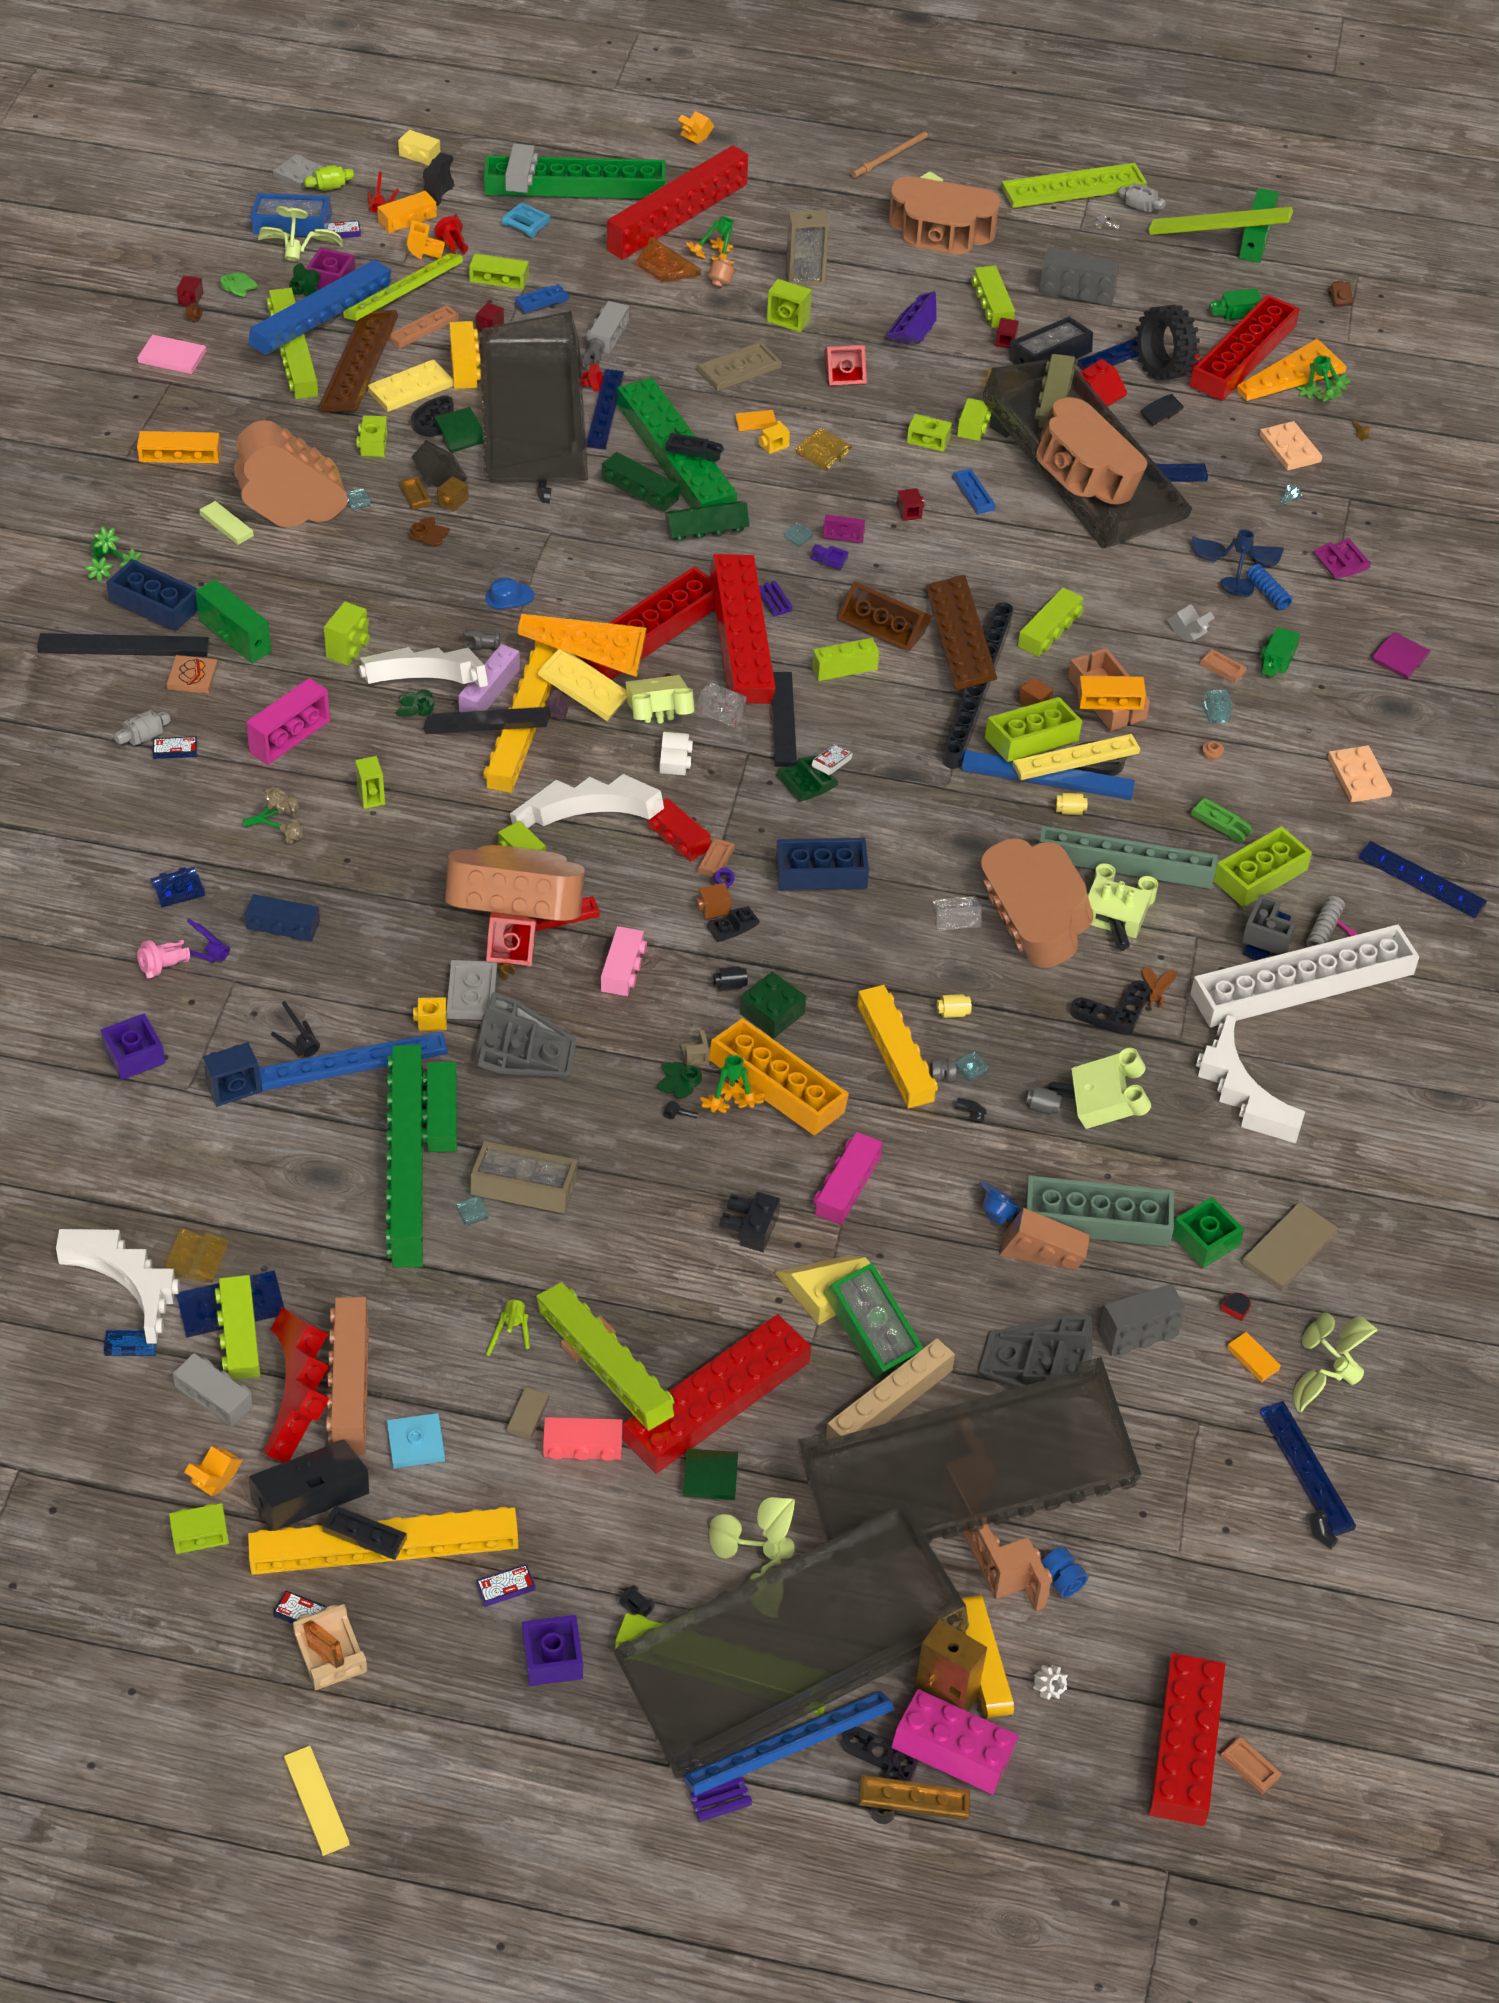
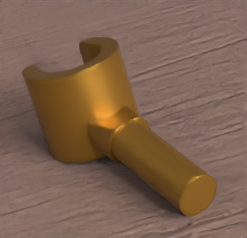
[1352,420,1370,440]
[497,963,515,980]

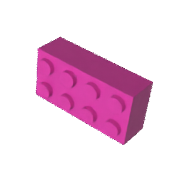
[246,678,330,765]
[891,1689,1019,1794]

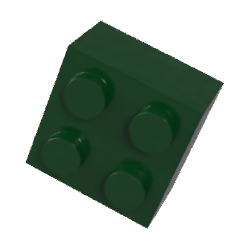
[740,971,806,1039]

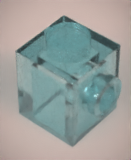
[1203,689,1233,724]

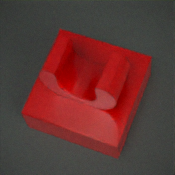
[581,363,604,392]

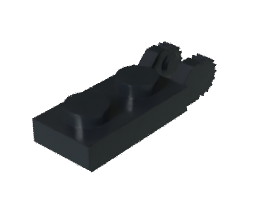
[666,433,724,462]

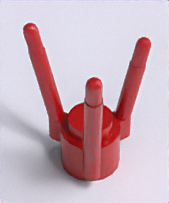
[367,171,399,214]

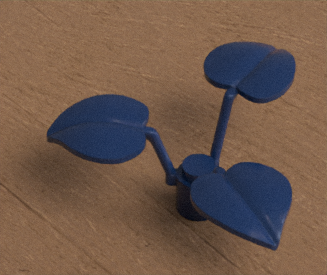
[1192,529,1284,597]

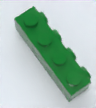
[422,1062,457,1152]

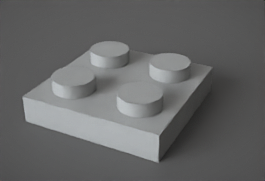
[273,154,323,190]

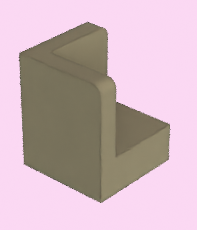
[681,1030,710,1067]

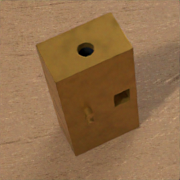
[914,1619,987,1712]

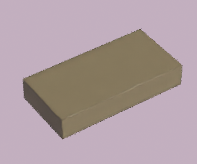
[507,1387,549,1440]

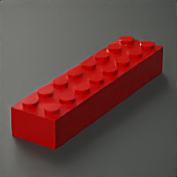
[1190,294,1300,401]
[709,554,776,704]
[576,566,715,680]
[623,1314,811,1474]

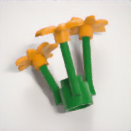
[686,216,734,263]
[700,1055,764,1113]

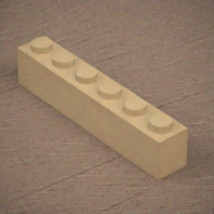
[826,1338,955,1456]

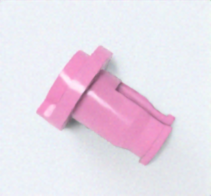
[137,940,190,979]

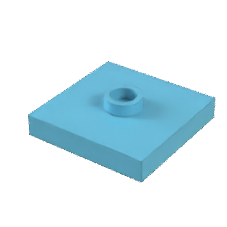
[387,1413,445,1469]

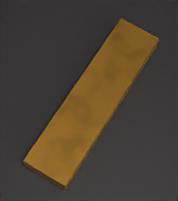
[858,1775,970,1820]

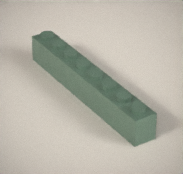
[1039,826,1218,889]

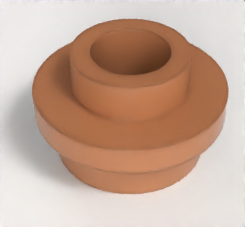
[1202,741,1224,761]

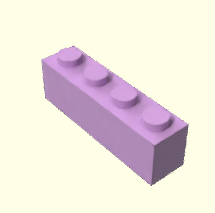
[459,644,520,712]

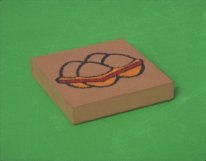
[166,655,218,694]

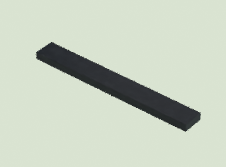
[37,633,209,657]

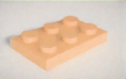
[1259,421,1322,471]
[1328,745,1392,802]

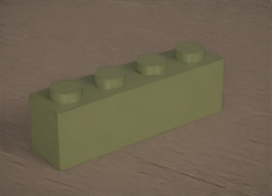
[1035,354,1075,428]

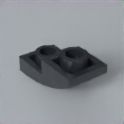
[1141,394,1184,426]
[707,906,760,942]

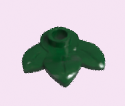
[289,263,320,297]
[395,689,435,716]
[657,1062,702,1099]

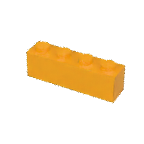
[137,431,221,463]

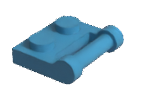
[502,202,550,238]

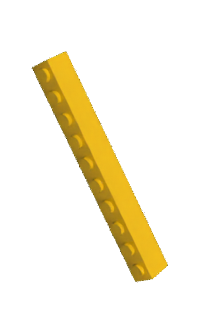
[484,640,558,793]
[248,1507,518,1575]

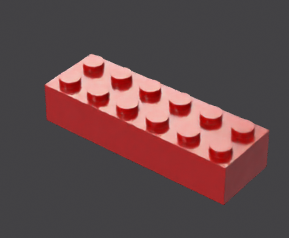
[1149,1653,1226,1827]

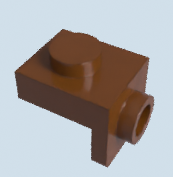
[1327,281,1353,307]

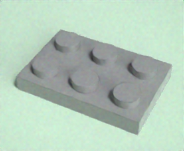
[446,960,497,1020]

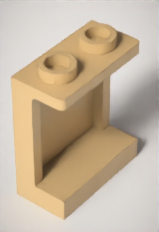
[293,1604,367,1691]

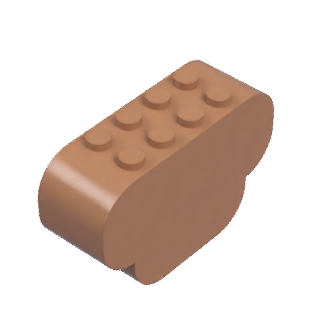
[889,176,1000,254]
[1036,397,1147,504]
[234,420,348,528]
[981,838,1093,968]
[445,845,585,920]

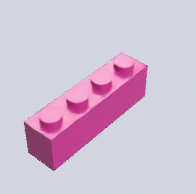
[814,1132,883,1225]

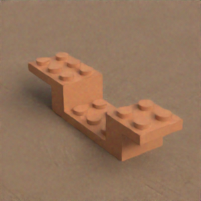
[941,1410,1052,1611]

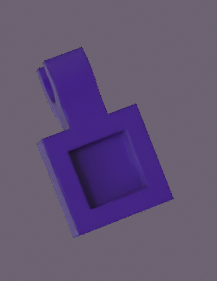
[811,544,849,570]

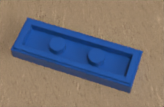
[953,468,995,514]

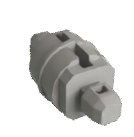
[1118,183,1166,212]
[114,710,171,746]

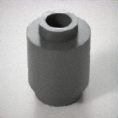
[1026,1086,1062,1114]

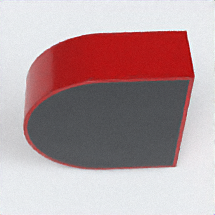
[1221,1292,1251,1321]

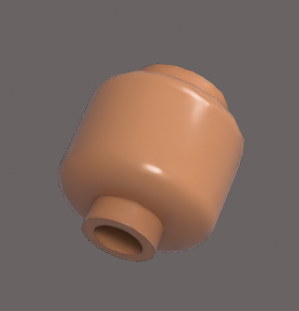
[708,258,735,288]

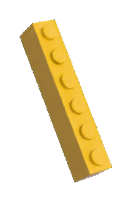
[857,985,938,1109]

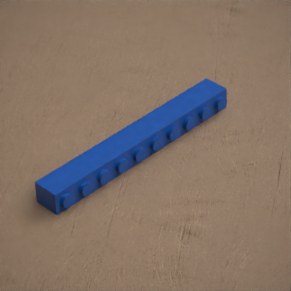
[248,259,391,355]

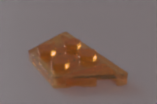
[637,237,701,282]

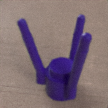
[187,918,230,963]

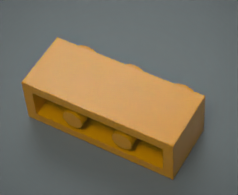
[377,191,437,233]
[1078,676,1146,710]

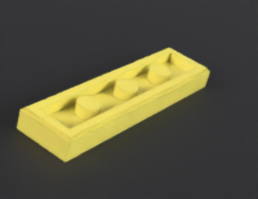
[284,1746,350,1856]

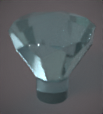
[1280,483,1302,505]

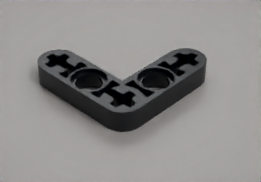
[1070,980,1150,1035]
[842,1727,918,1824]

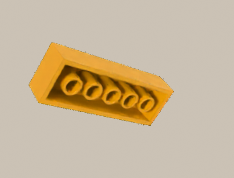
[709,1018,849,1136]

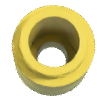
[1056,793,1087,815]
[937,994,971,1018]

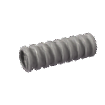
[1306,896,1345,947]

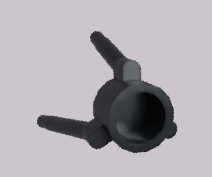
[271,1001,320,1057]

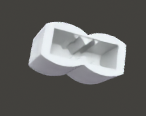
[660,732,693,775]

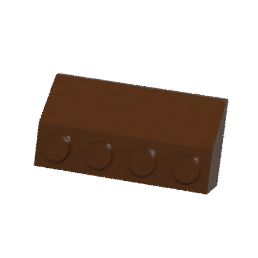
[837,581,932,651]

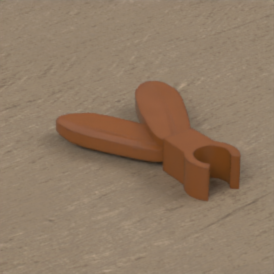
[1142,967,1177,1008]

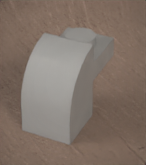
[1167,604,1215,642]

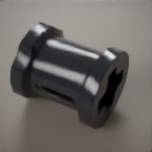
[619,1585,655,1617]

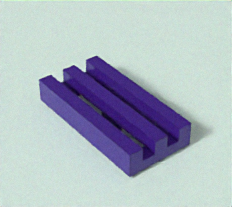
[759,580,792,616]
[690,1776,752,1822]

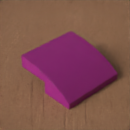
[1314,538,1370,578]
[1372,632,1430,679]

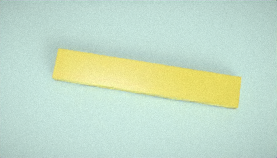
[1013,734,1140,780]

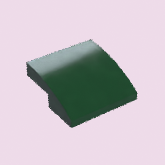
[434,407,486,453]
[776,756,838,802]
[683,1449,738,1500]

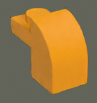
[678,111,714,144]
[407,220,445,260]
[184,1446,243,1496]

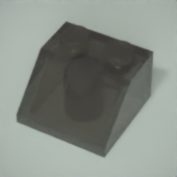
[411,440,468,487]

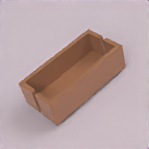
[1068,648,1150,731]

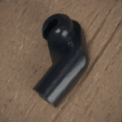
[956,1098,987,1122]
[1309,1510,1338,1549]

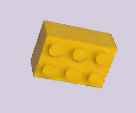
[450,321,481,389]

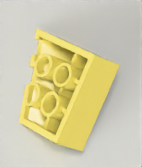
[775,1255,880,1325]

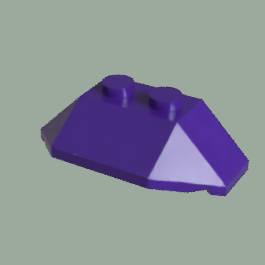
[885,291,937,344]

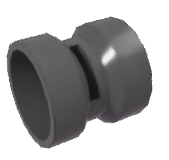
[930,1059,956,1082]

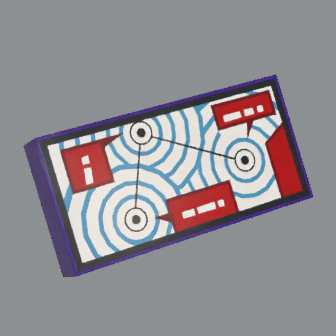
[327,220,361,238]
[476,1564,535,1607]

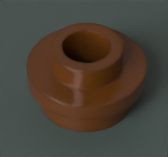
[186,303,202,322]

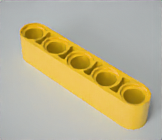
[954,1595,1014,1719]

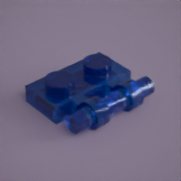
[151,867,205,907]

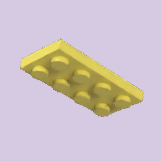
[367,359,454,412]
[538,649,627,722]

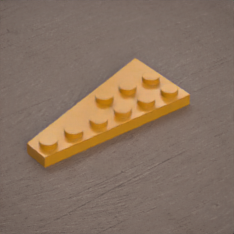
[1237,339,1346,401]
[518,614,646,677]

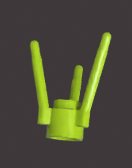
[486,1300,530,1356]

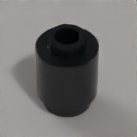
[713,966,748,991]

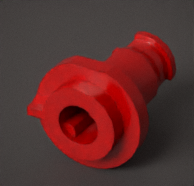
[434,214,468,255]

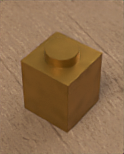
[437,476,468,512]

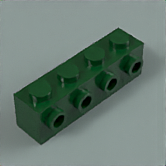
[602,452,679,512]
[665,501,750,541]

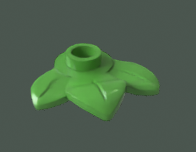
[220,272,258,297]

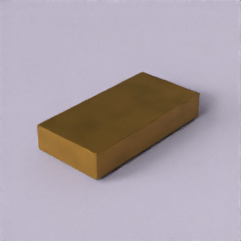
[399,476,431,510]

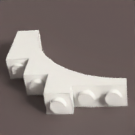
[1196,1015,1305,1143]
[56,1229,180,1344]

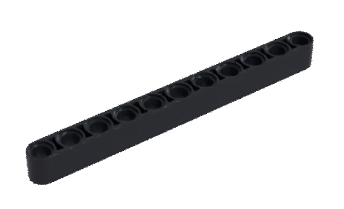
[943,602,1013,769]

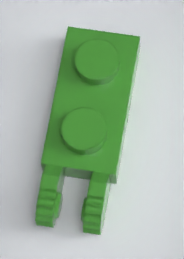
[1191,798,1253,843]

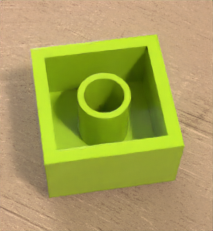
[767,279,812,332]
[324,601,370,666]

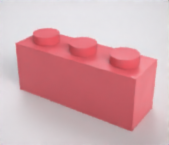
[543,1417,623,1461]

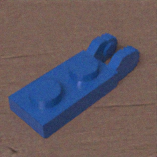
[515,284,569,314]

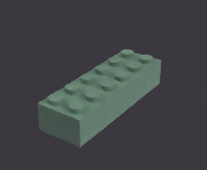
[1025,1176,1174,1247]

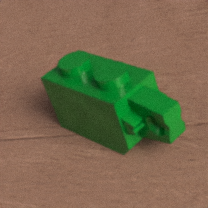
[1209,288,1262,321]
[1260,627,1300,677]

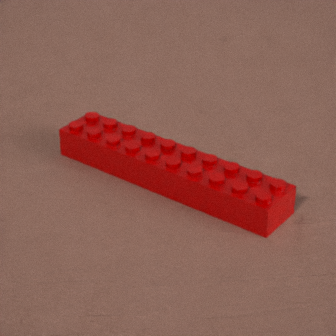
[607,145,748,260]

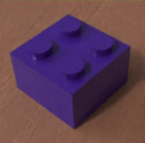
[100,1013,165,1080]
[522,1615,583,1686]

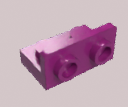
[823,514,865,543]

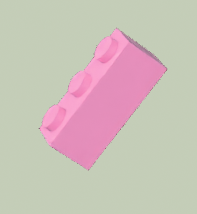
[601,926,647,996]

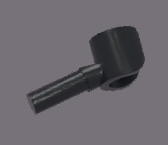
[663,1101,698,1119]

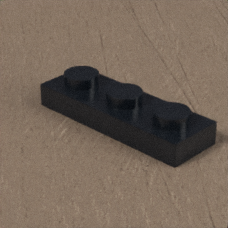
[322,1505,407,1560]

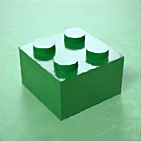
[1172,1197,1244,1268]

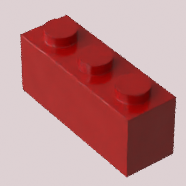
[647,798,711,862]

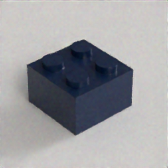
[203,1042,262,1107]

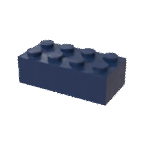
[106,559,198,631]
[776,838,869,890]

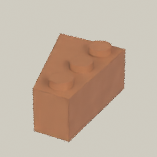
[999,1208,1090,1270]

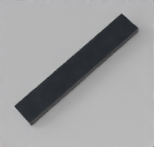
[772,672,797,767]
[423,707,551,734]

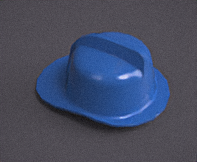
[485,577,534,609]
[979,1181,1023,1224]

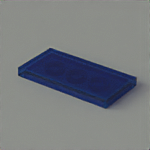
[176,1270,285,1338]

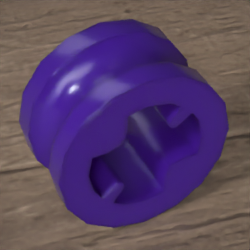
[712,867,735,888]

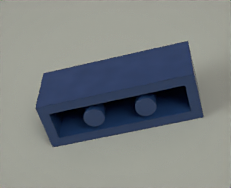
[245,894,320,941]

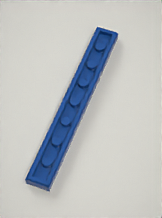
[962,750,1135,800]
[259,1032,448,1091]
[683,1691,894,1796]

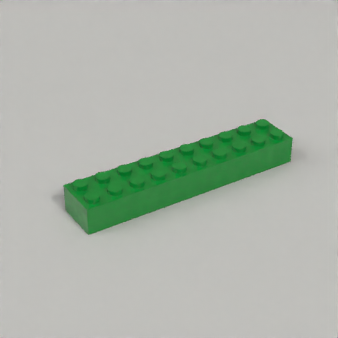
[484,155,666,199]
[617,377,737,508]
[386,1045,423,1268]

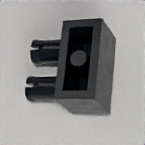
[719,1192,780,1253]

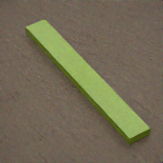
[1149,207,1293,235]
[343,253,463,321]

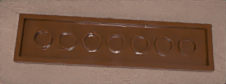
[319,310,398,412]
[926,575,997,690]

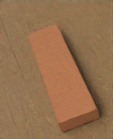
[388,305,459,349]

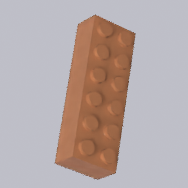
[327,1297,369,1455]

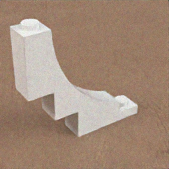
[359,647,488,687]
[510,774,664,828]

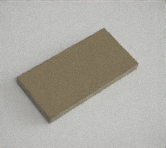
[697,341,782,391]
[1242,1202,1339,1291]

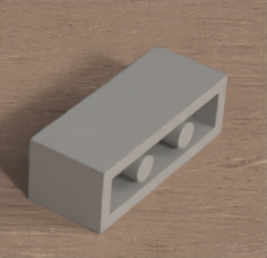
[505,144,538,193]
[586,301,629,354]
[173,1353,253,1428]

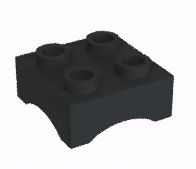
[423,152,454,206]

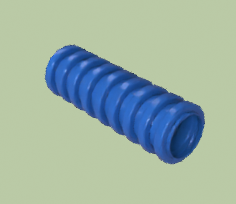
[1247,564,1293,610]

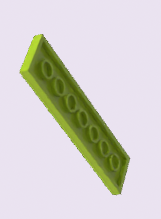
[1001,163,1147,208]

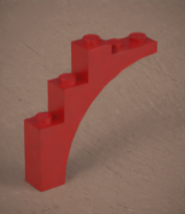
[263,1307,330,1463]

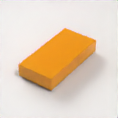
[735,410,776,431]
[1227,1332,1281,1383]

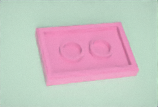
[137,335,206,374]

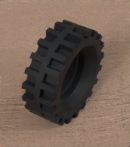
[1134,304,1200,380]

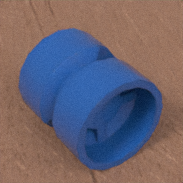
[1041,1547,1089,1598]

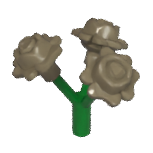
[243,786,304,844]

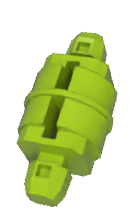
[303,165,354,191]

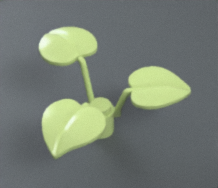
[258,206,343,262]
[1293,1313,1378,1414]
[709,1497,795,1618]

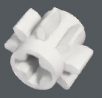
[1033,1664,1068,1700]

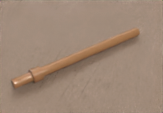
[851,131,928,178]

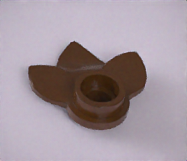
[409,517,450,546]

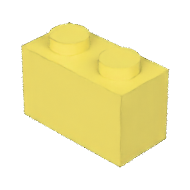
[398,130,440,166]

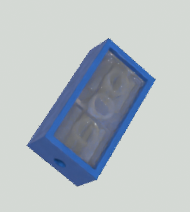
[250,193,332,236]

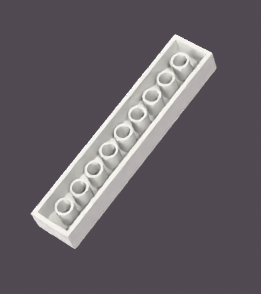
[1190,924,1419,1027]

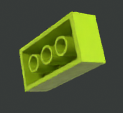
[985,697,1082,762]
[1213,826,1312,908]

